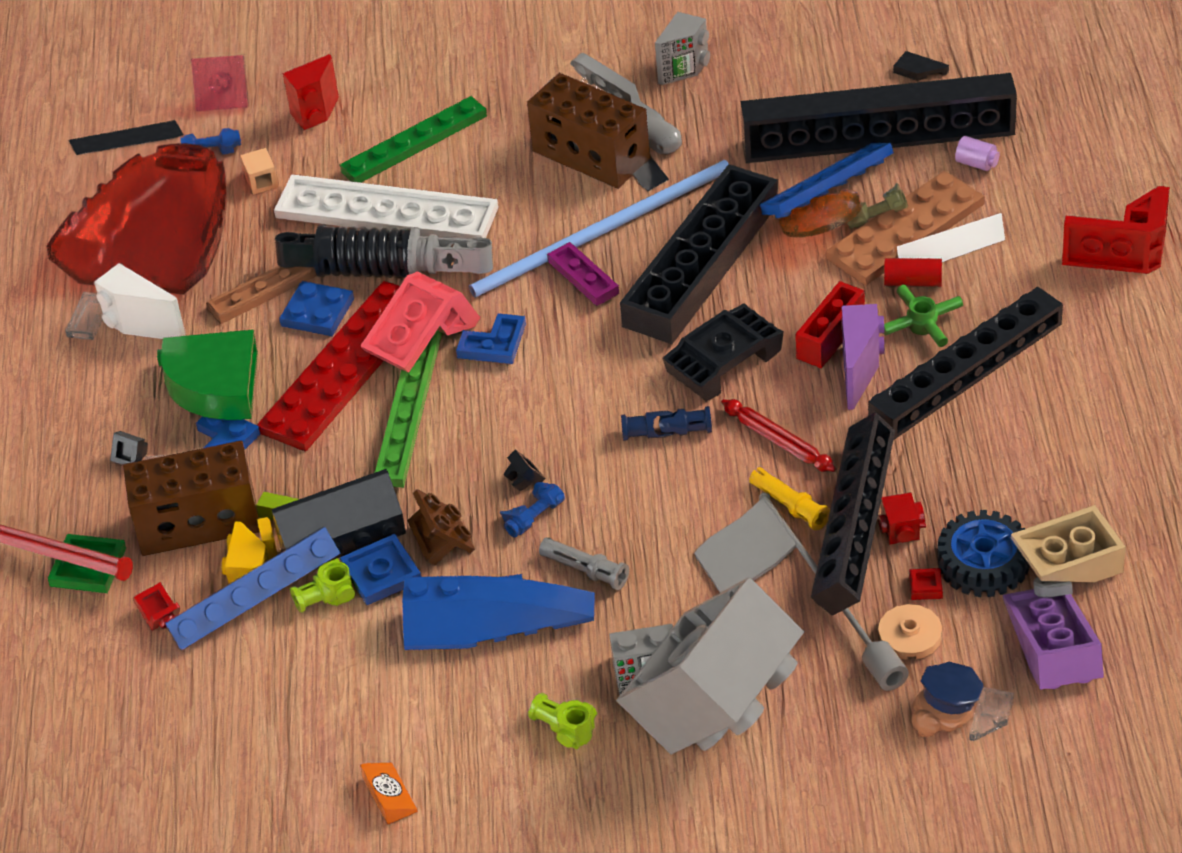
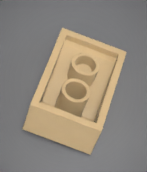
[1011,505,1126,582]

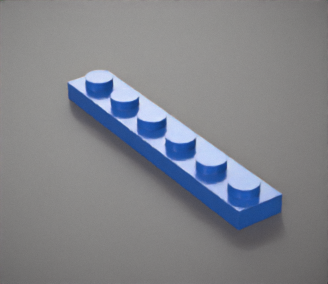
[760,143,894,218]
[164,527,341,650]

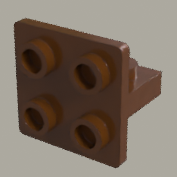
[407,489,475,566]

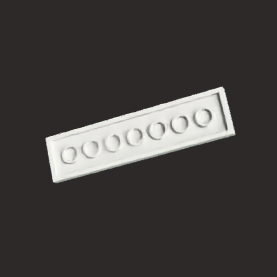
[274,174,498,239]

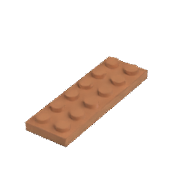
[826,170,985,286]

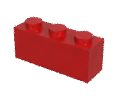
[795,281,865,369]

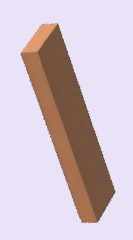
[206,266,317,324]

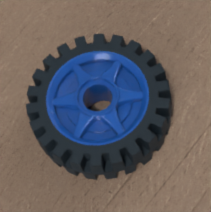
[937,510,1030,597]

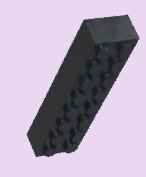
[620,164,778,344]

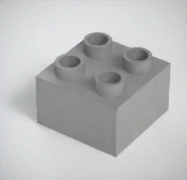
[616,577,804,754]

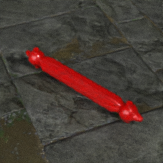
[721,399,837,472]

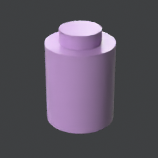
[955,136,1000,171]

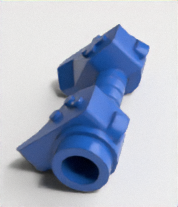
[180,128,241,160]
[500,482,565,537]

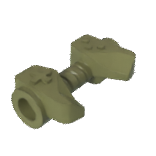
[844,183,908,229]

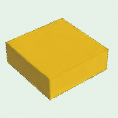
[257,517,278,560]

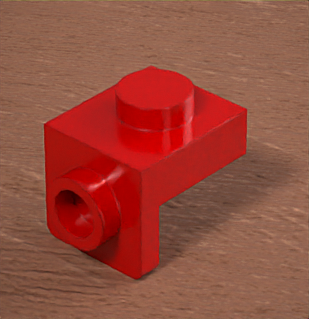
[133,582,180,631]

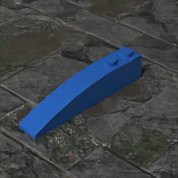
[402,576,595,650]

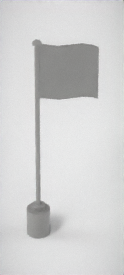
[694,492,909,691]

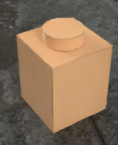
[240,148,279,195]

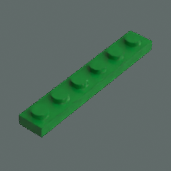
[340,96,487,183]

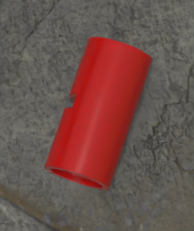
[884,258,942,287]

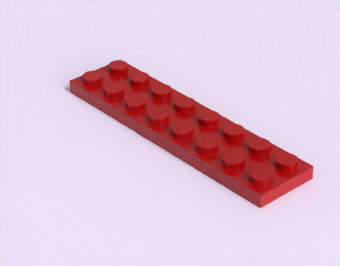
[257,280,400,452]

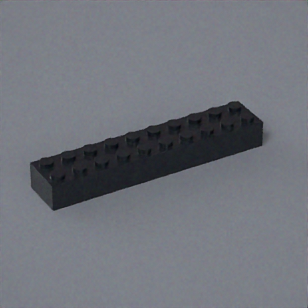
[740,73,1017,163]

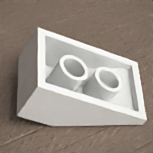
[94,263,186,339]

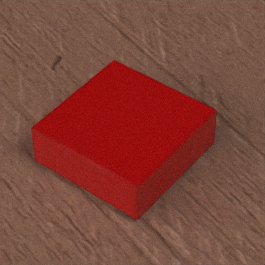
[909,568,943,600]

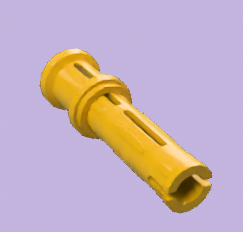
[749,467,830,531]

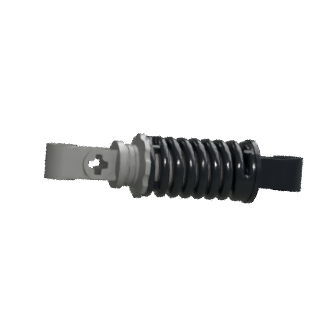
[275,224,493,278]

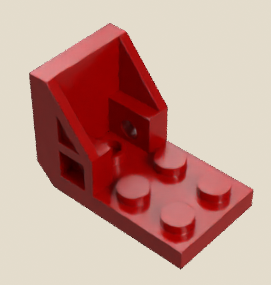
[1062,186,1170,274]

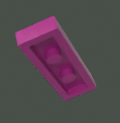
[547,242,620,306]

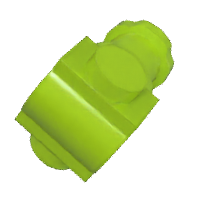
[290,558,355,612]
[528,693,597,750]

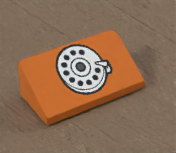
[360,762,418,825]

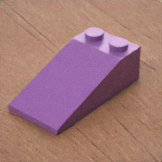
[1003,589,1104,690]

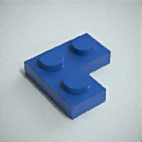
[456,313,526,364]
[196,416,261,449]

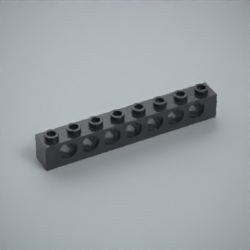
[868,286,1063,440]
[811,412,895,616]

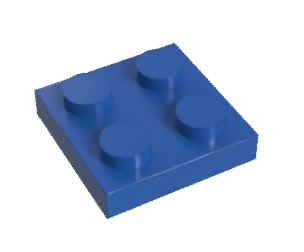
[279,281,354,337]
[340,534,422,605]

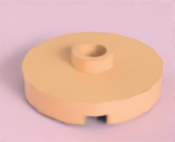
[878,604,942,660]

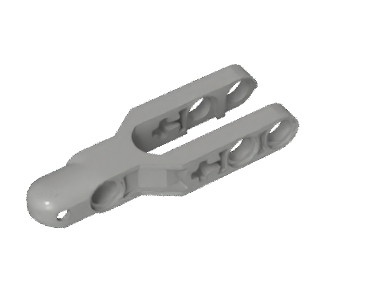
[544,53,682,154]

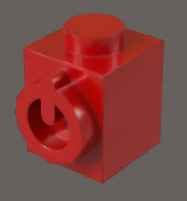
[878,492,926,545]

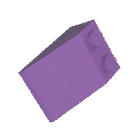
[842,304,885,410]

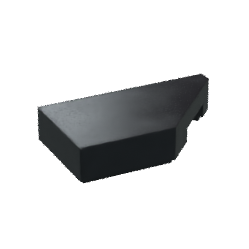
[893,51,949,81]

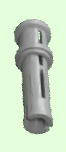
[539,537,629,590]

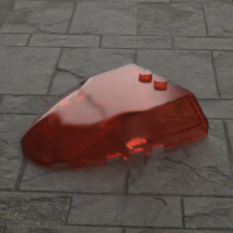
[46,143,227,295]

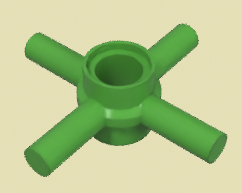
[883,285,963,347]

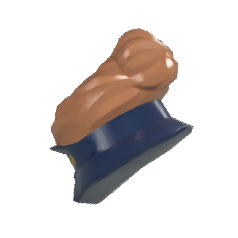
[911,662,984,737]

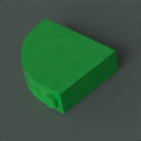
[157,329,258,420]

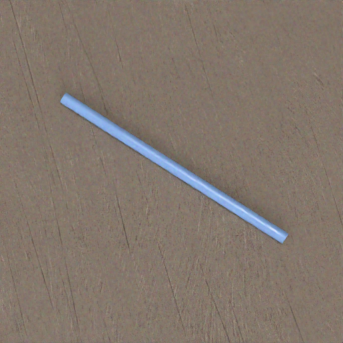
[469,160,729,298]

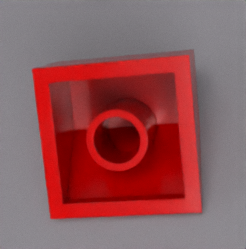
[282,54,339,131]

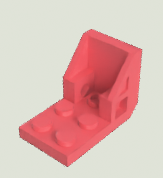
[361,271,480,373]

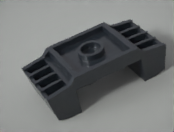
[662,303,784,401]

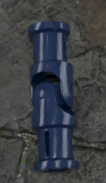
[621,406,712,441]

